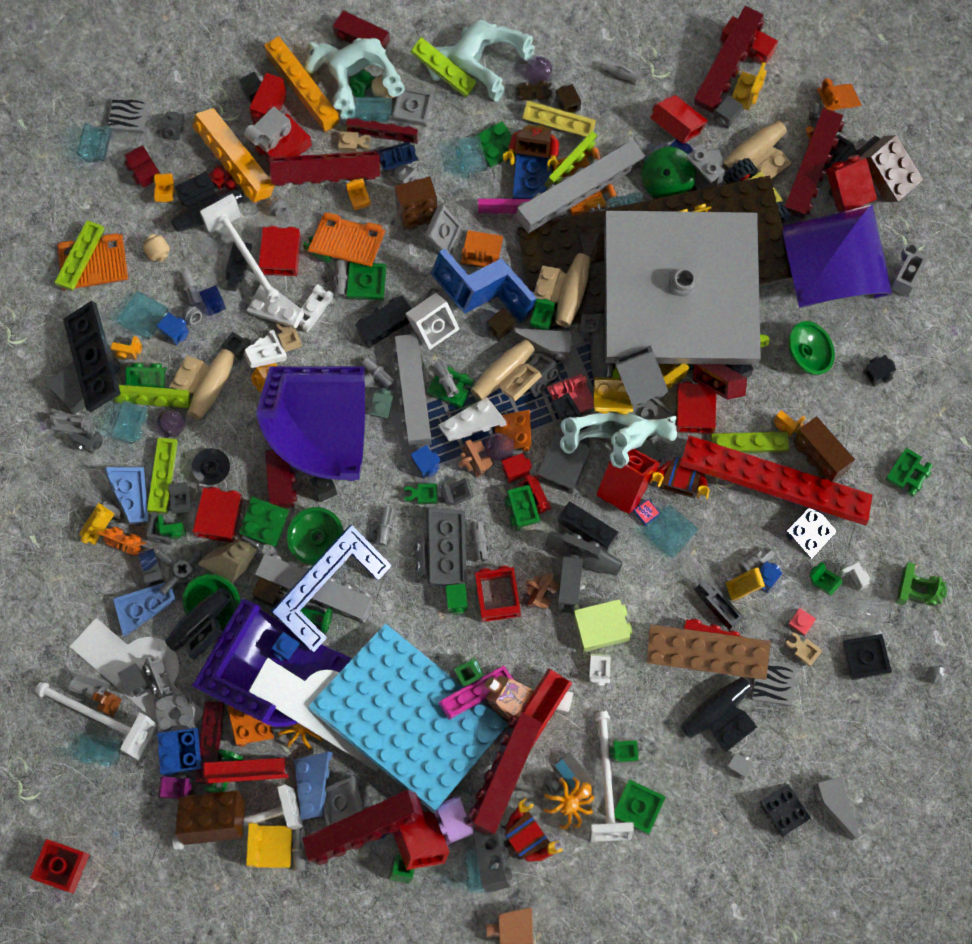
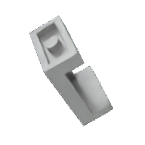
[687,146,725,191]

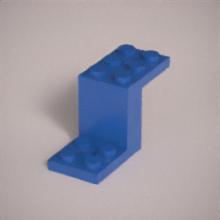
[430,249,537,323]

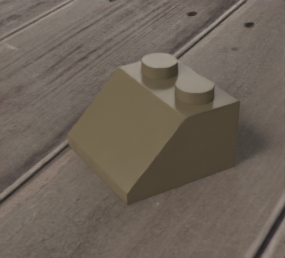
[199,540,257,583]

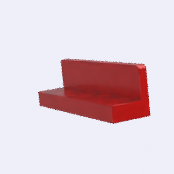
[522,668,572,749]
[203,758,289,784]

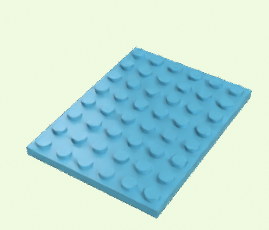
[308,623,507,813]

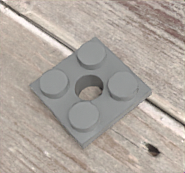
[154,692,195,733]

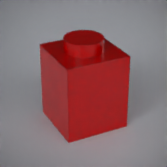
[502,453,532,483]

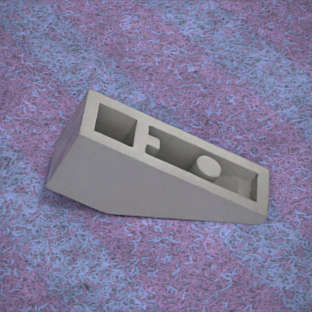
[515,328,572,361]
[813,777,860,840]

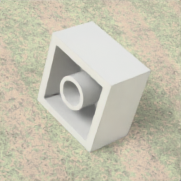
[406,293,459,350]

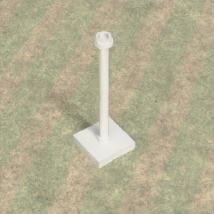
[200,194,280,303]
[35,682,158,761]
[590,711,634,842]
[172,785,304,850]

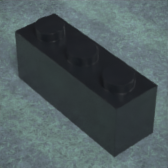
[355,295,412,348]
[558,501,618,552]

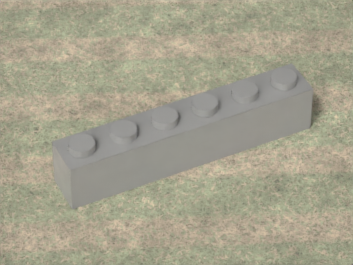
[392,334,432,448]
[255,554,373,624]

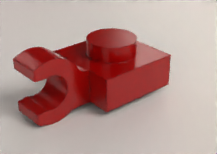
[208,165,239,190]

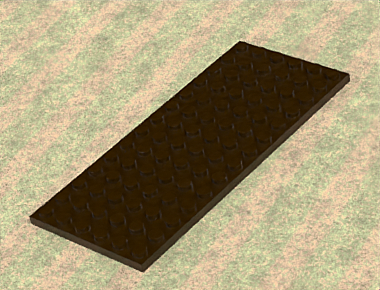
[517,175,793,330]

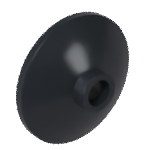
[192,448,230,485]

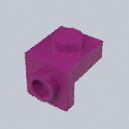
[158,776,191,800]

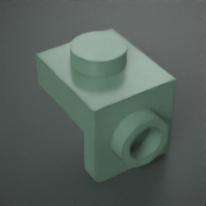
[370,388,395,418]

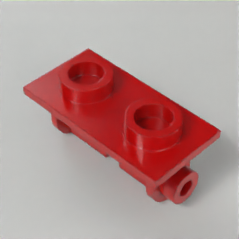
[518,475,552,515]

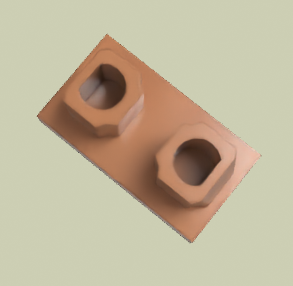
[458,440,493,478]
[525,573,560,610]

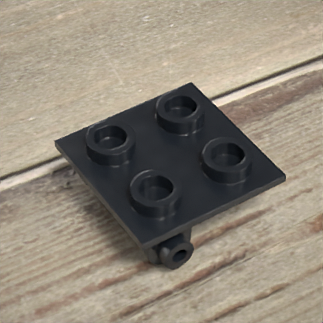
[759,784,811,837]

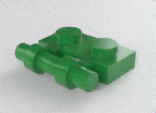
[427,366,475,409]
[885,447,933,497]

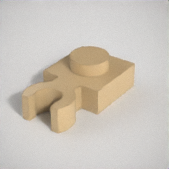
[338,132,371,152]
[277,323,302,352]
[785,632,823,667]

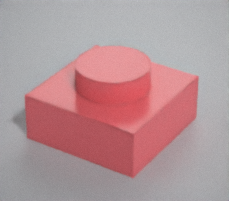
[788,608,816,636]

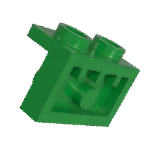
[126,362,167,388]
[504,485,540,531]

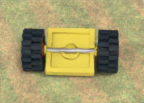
[723,158,791,223]

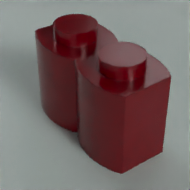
[124,145,160,188]

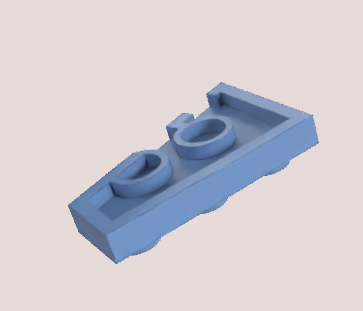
[104,467,148,524]
[113,582,176,637]
[294,751,333,821]

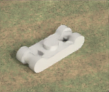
[298,285,334,332]

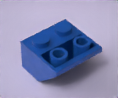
[157,728,202,776]

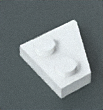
[244,329,287,368]

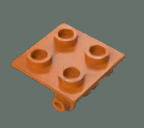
[817,78,862,111]
[461,230,504,267]
[495,410,532,453]
[97,527,147,556]
[227,706,274,747]

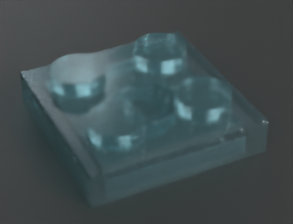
[117,291,169,340]
[644,504,699,559]

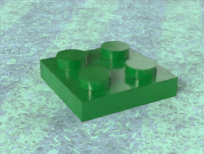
[472,121,517,168]
[347,262,387,301]
[239,497,289,547]
[614,779,666,835]

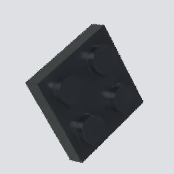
[842,634,892,681]

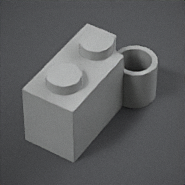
[244,107,291,152]
[891,243,928,297]

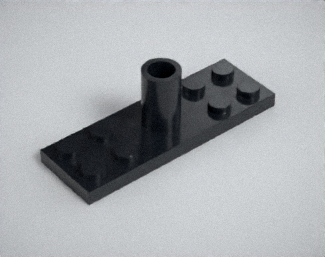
[63,300,121,412]

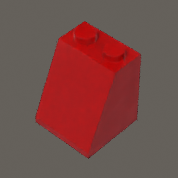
[596,449,660,514]

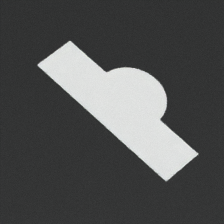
[70,618,203,724]
[249,658,379,772]

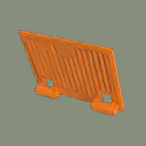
[552,147,618,216]
[308,212,386,267]
[57,233,128,291]

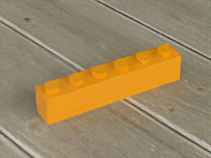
[264,36,340,132]
[192,108,275,203]

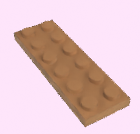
[647,625,771,680]

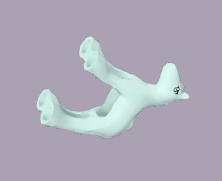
[427,20,535,102]
[305,38,405,119]
[560,412,677,469]

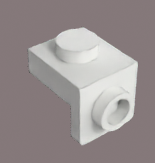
[838,562,870,591]
[589,654,611,686]

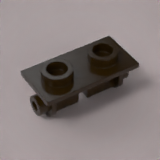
[515,80,552,101]

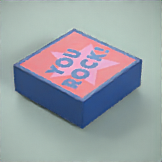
[633,499,661,526]

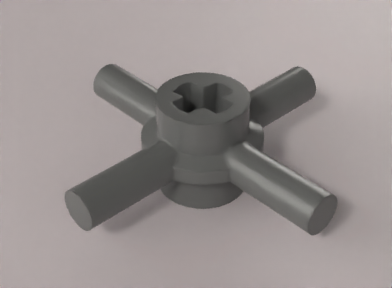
[156,549,203,596]

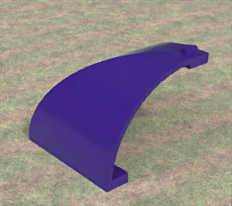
[782,204,893,308]
[256,366,365,481]
[192,598,352,727]

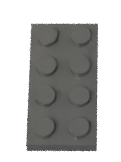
[426,508,467,586]

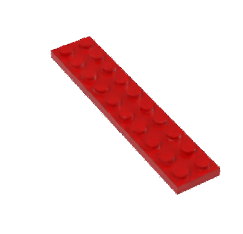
[680,435,873,526]

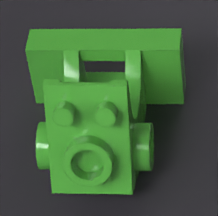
[896,562,947,606]

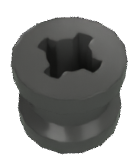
[543,771,564,796]

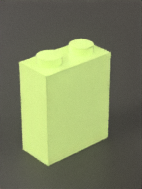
[573,599,633,652]

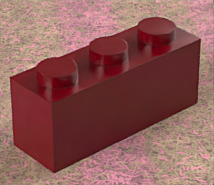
[333,10,390,49]
[693,364,747,400]
[265,449,298,509]

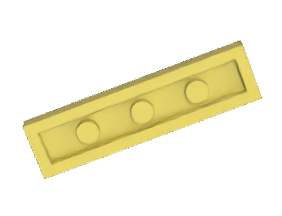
[522,100,596,137]

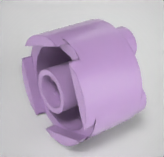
[434,796,474,844]

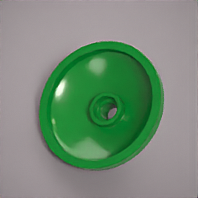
[641,147,696,199]
[788,321,835,376]
[287,507,344,565]
[182,574,240,630]

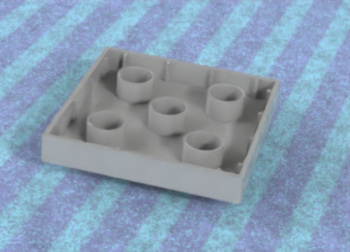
[604,211,761,365]

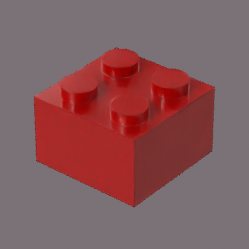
[30,839,90,894]

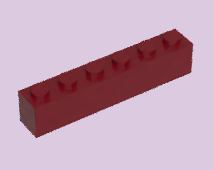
[694,5,765,113]
[785,108,845,219]
[268,151,380,186]
[466,712,542,836]
[302,789,424,865]

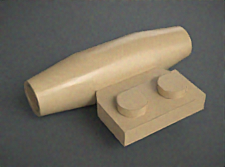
[723,121,792,180]
[534,253,590,327]
[471,339,542,401]
[169,349,236,420]

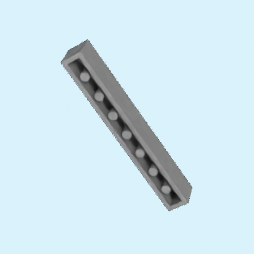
[515,140,645,233]

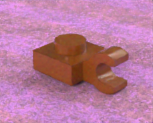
[91,691,122,717]

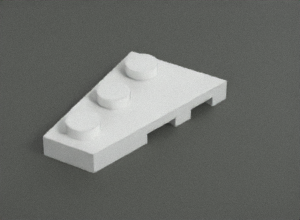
[247,284,304,329]
[439,397,507,441]

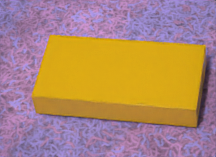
[726,568,765,601]

